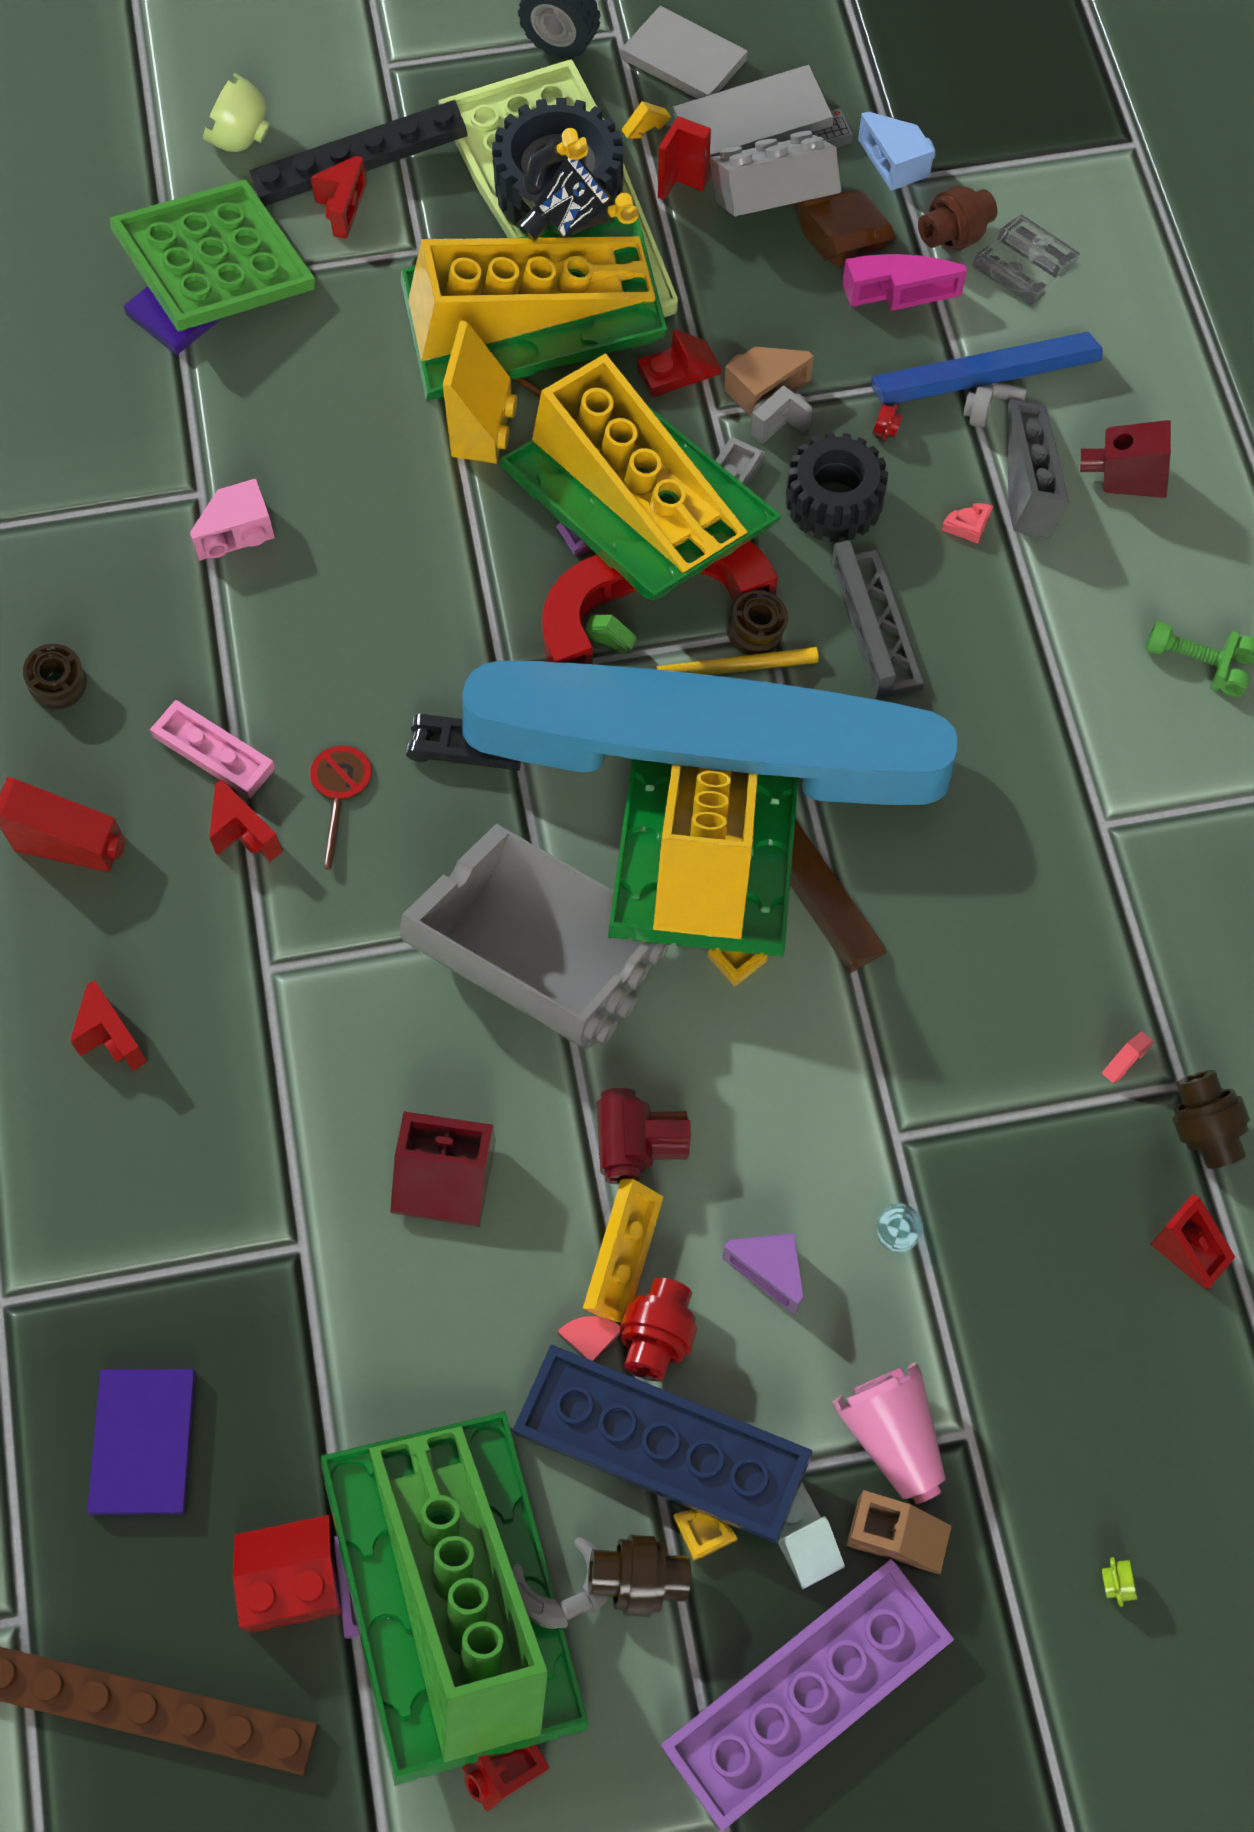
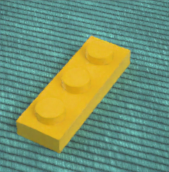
[583,1179,664,1325]

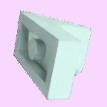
[778,1483,845,1590]

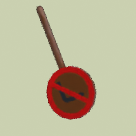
[310,745,372,870]

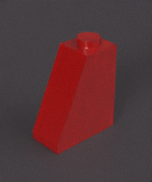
[0,777,125,873]

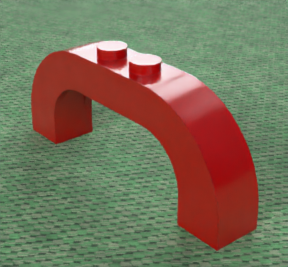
[542,539,778,664]

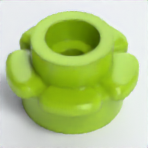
[1102,1557,1138,1607]

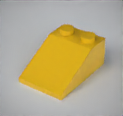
[443,321,517,464]

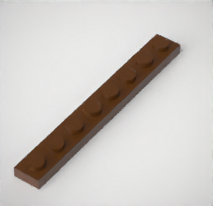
[0,1647,319,1776]

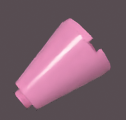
[832,1363,946,1504]

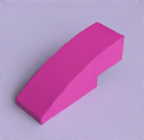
[842,254,967,311]

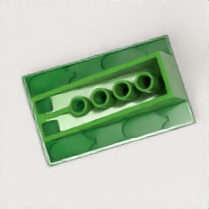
[321,1411,588,1786]

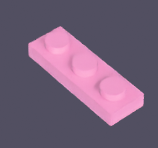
[150,700,276,799]

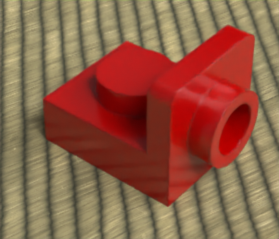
[462,1745,550,1811]

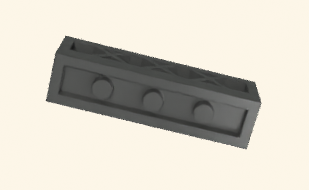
[831,540,924,699]

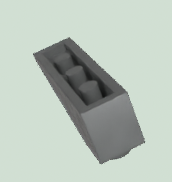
[1008,399,1069,539]

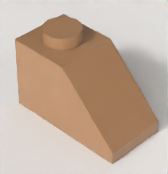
[724,347,814,417]

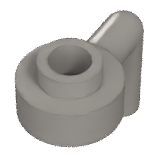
[963,382,1028,428]

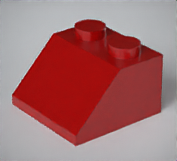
[233,1515,342,1634]

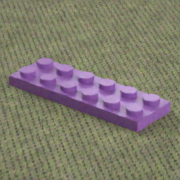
[660,1559,954,1832]

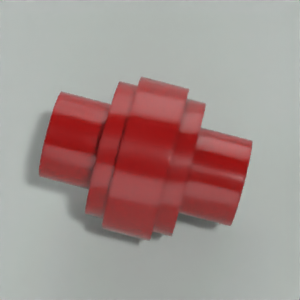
[620,1278,698,1381]

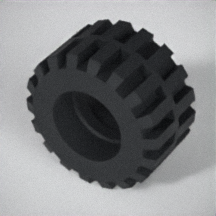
[786,433,888,542]

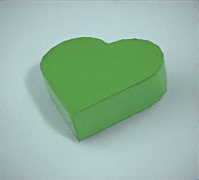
[584,615,637,654]

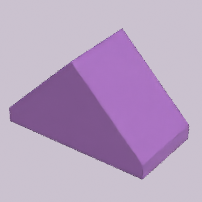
[722,1233,803,1315]

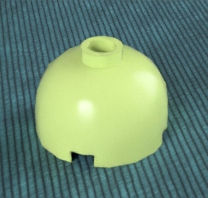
[203,73,270,152]

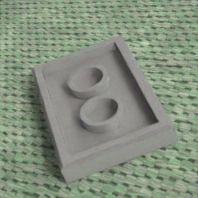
[621,6,748,99]

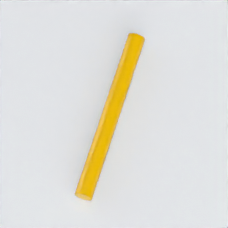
[656,647,818,676]

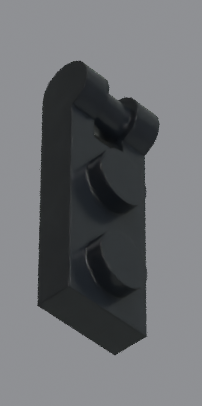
[406,714,522,771]

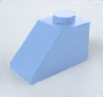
[858,111,935,191]

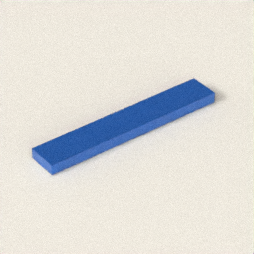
[872,332,1103,405]

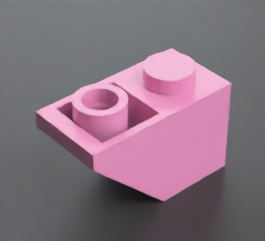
[190,478,275,561]

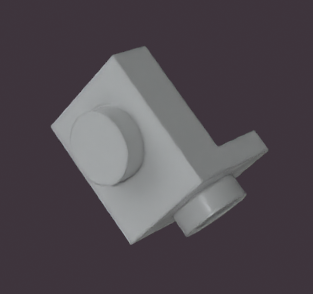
[750,385,812,445]

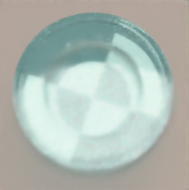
[876,1204,923,1252]

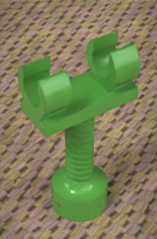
[1145,620,1254,697]

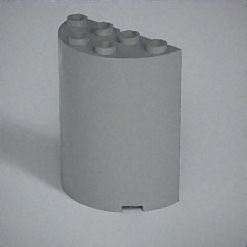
[400,824,669,1049]

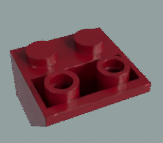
[390,1111,496,1227]

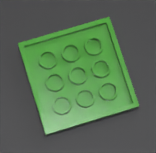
[110,179,315,332]

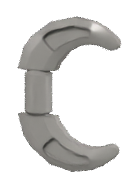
[512,1537,609,1629]

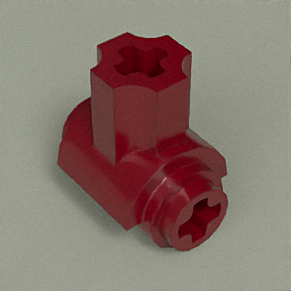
[597,1088,691,1185]

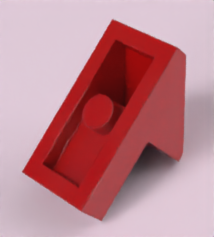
[311,156,367,239]
[637,329,722,398]
[209,779,282,862]
[71,980,147,1072]

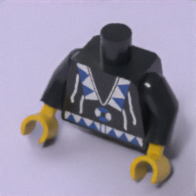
[518,128,639,242]

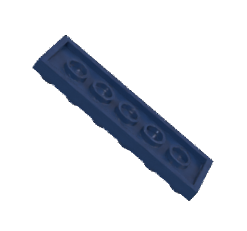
[512,1344,813,1544]

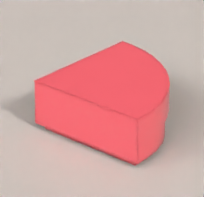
[941,503,993,544]
[1102,1031,1154,1083]
[557,1316,621,1362]

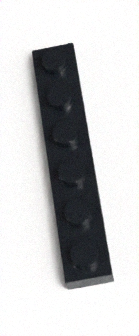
[249,99,468,206]

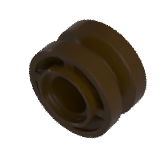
[727,590,788,655]
[23,644,86,709]

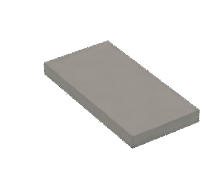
[673,64,833,157]

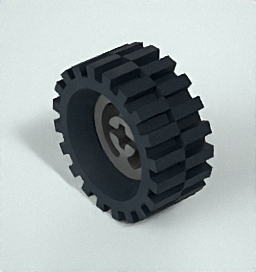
[492,98,623,231]

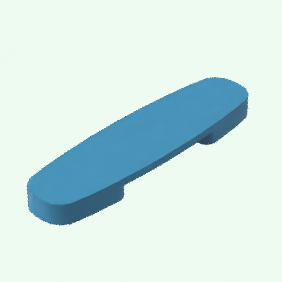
[462,661,957,805]

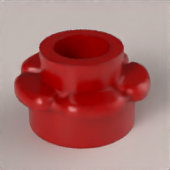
[872,404,903,441]

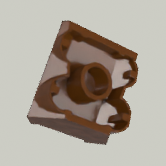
[796,189,896,267]

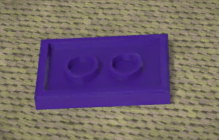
[87,1369,197,1515]

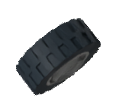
[518,0,601,59]

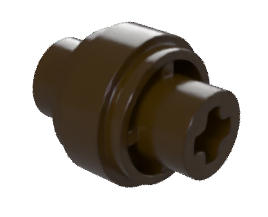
[1172,1070,1250,1169]
[588,1534,691,1617]

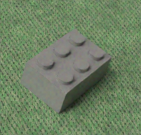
[709,131,841,216]

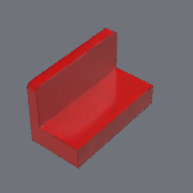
[658,116,711,201]

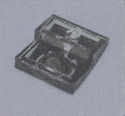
[972,214,1080,305]

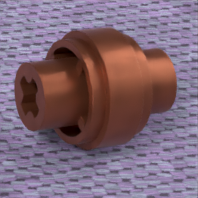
[918,186,998,251]

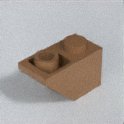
[846,1490,951,1574]

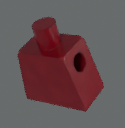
[1080,420,1171,498]

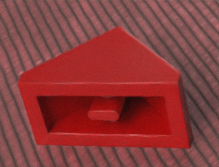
[1150,1194,1235,1289]

